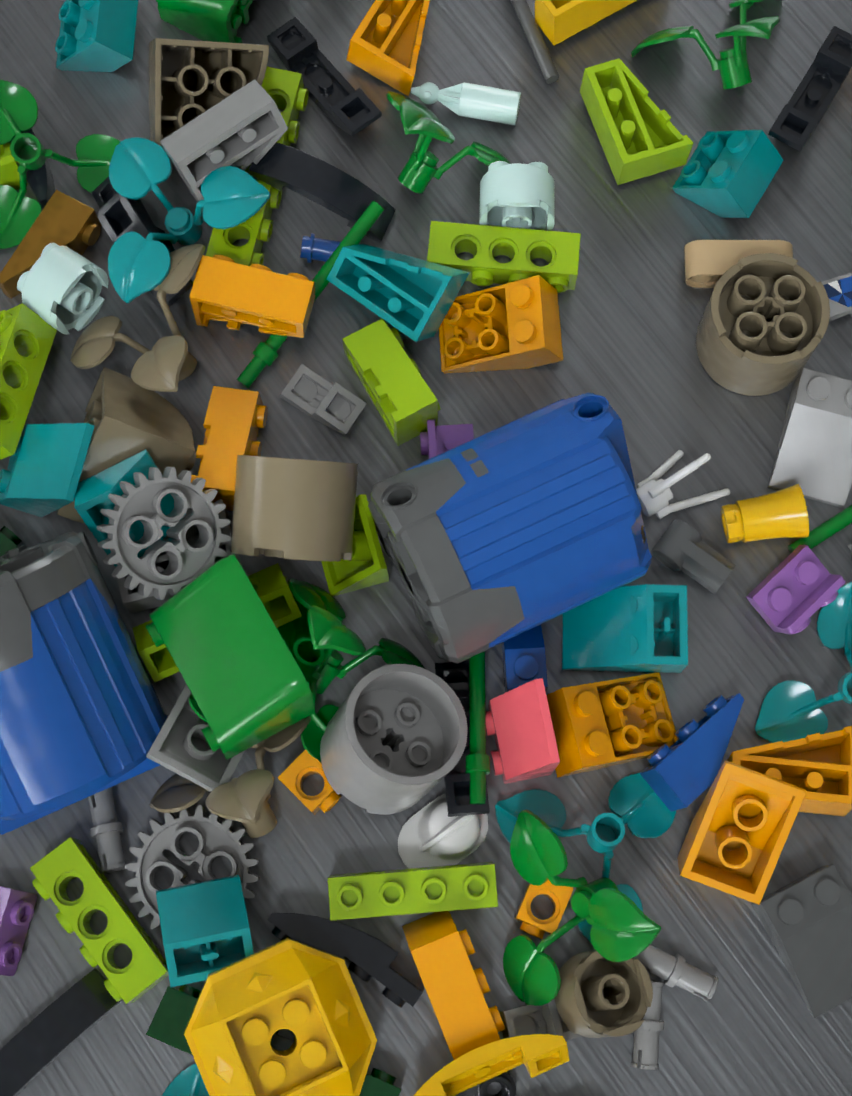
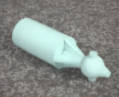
[411,82,521,126]

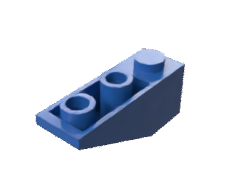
[640,693,744,812]

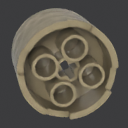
[696,253,830,396]
[231,455,358,561]

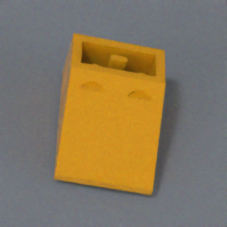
[439,275,563,374]
[546,672,678,778]

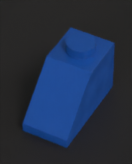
[502,624,548,693]

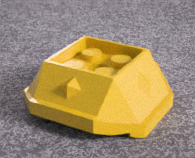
[184,938,377,1096]

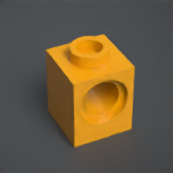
[277,749,342,815]
[514,879,574,939]

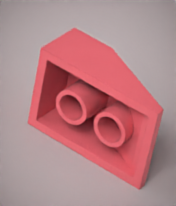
[486,678,560,784]

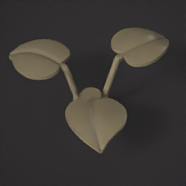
[70,244,206,392]
[149,715,311,838]

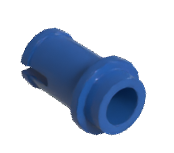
[300,233,341,263]

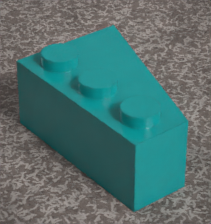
[326,244,470,342]

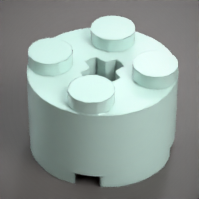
[479,161,555,231]
[17,242,109,335]

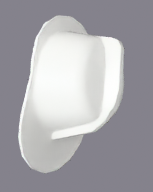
[398,793,488,868]

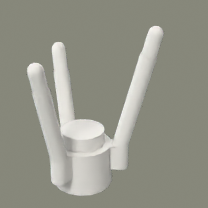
[636,450,731,519]

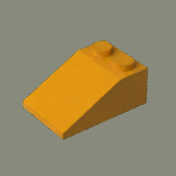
[677,760,806,905]

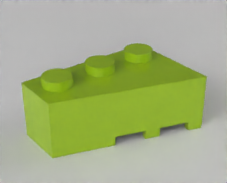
[580,58,694,185]
[342,319,441,446]

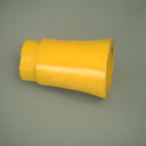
[720,484,809,543]

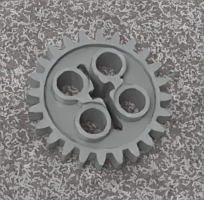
[97,467,231,600]
[125,805,260,930]

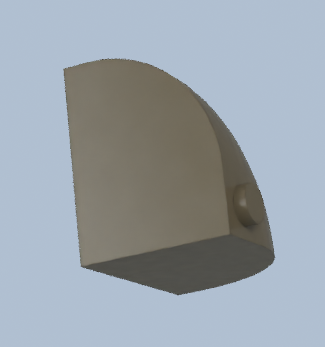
[149,38,269,155]
[57,367,197,523]

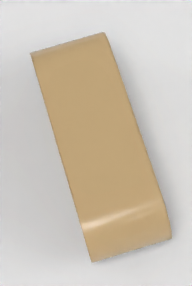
[684,240,793,288]

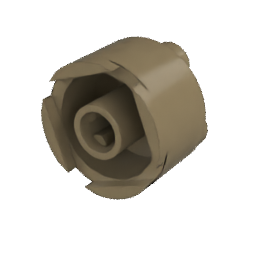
[555,950,653,1038]

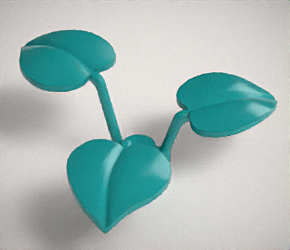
[108,137,271,303]
[755,582,852,743]
[495,772,676,942]

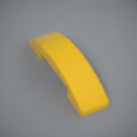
[414,1034,570,1096]

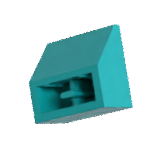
[55,0,138,72]
[672,130,784,218]
[74,449,186,568]
[156,875,254,987]

